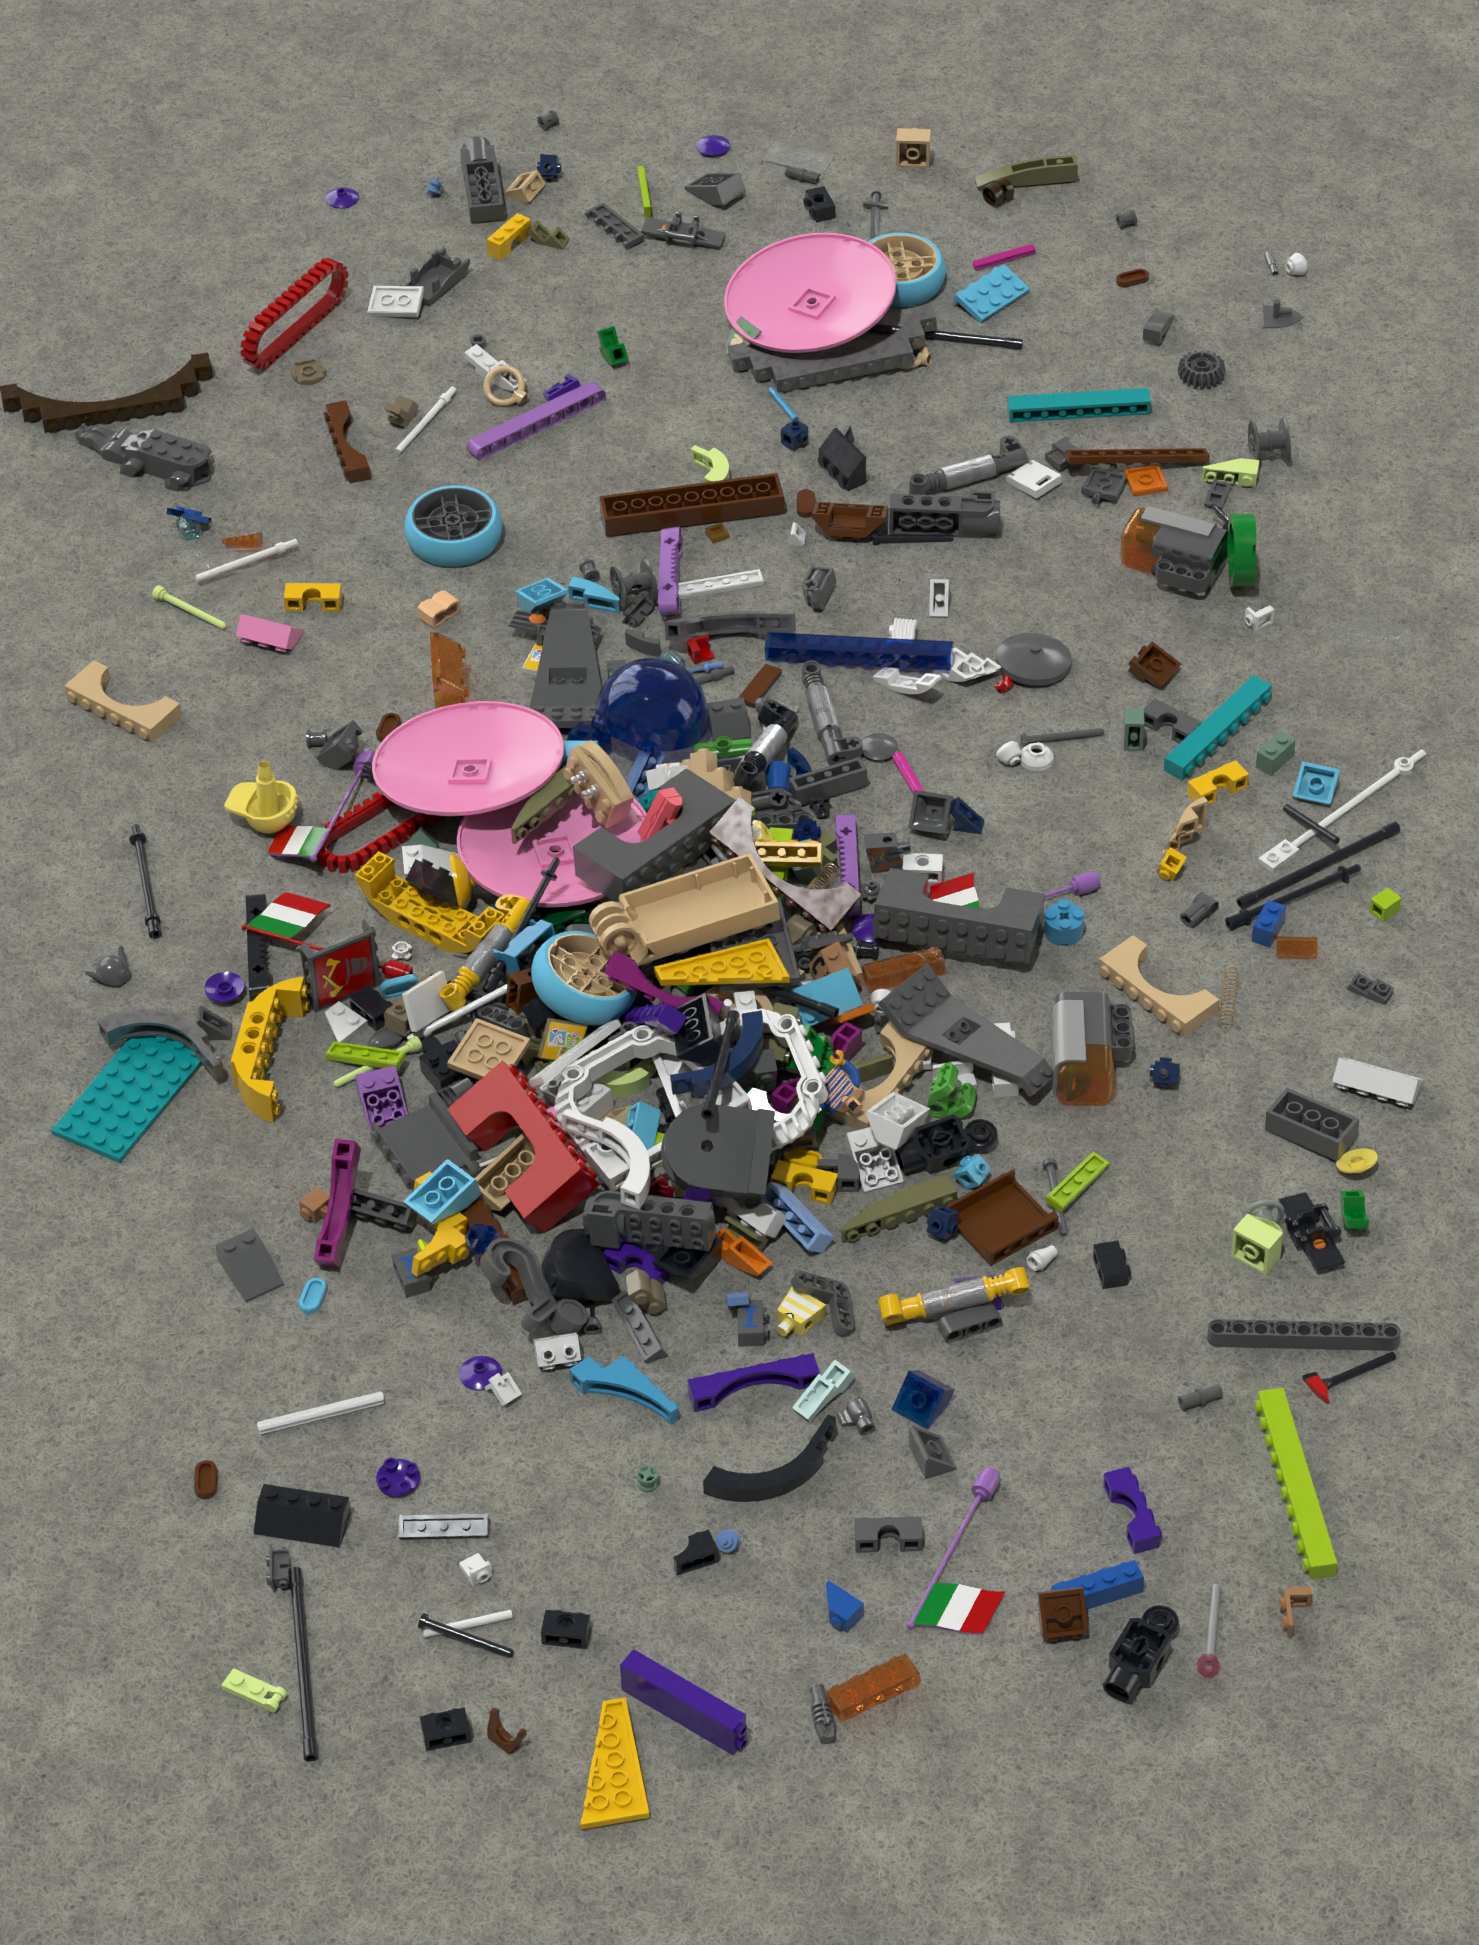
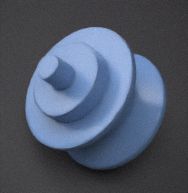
[425,177,444,198]
[716,1529,740,1552]

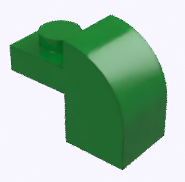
[597,326,628,365]
[1340,1190,1369,1231]

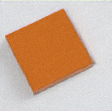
[1123,464,1168,497]
[826,1003,875,1026]

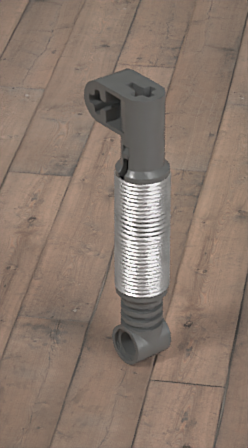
[909,435,1028,495]
[802,661,863,765]

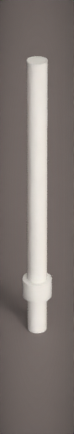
[395,386,457,454]
[195,539,298,582]
[406,984,507,1039]

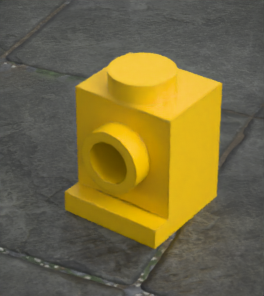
[1156,847,1187,881]

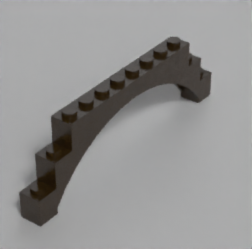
[0,352,213,433]

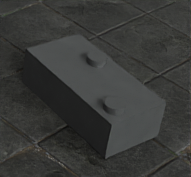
[1265,1088,1359,1161]

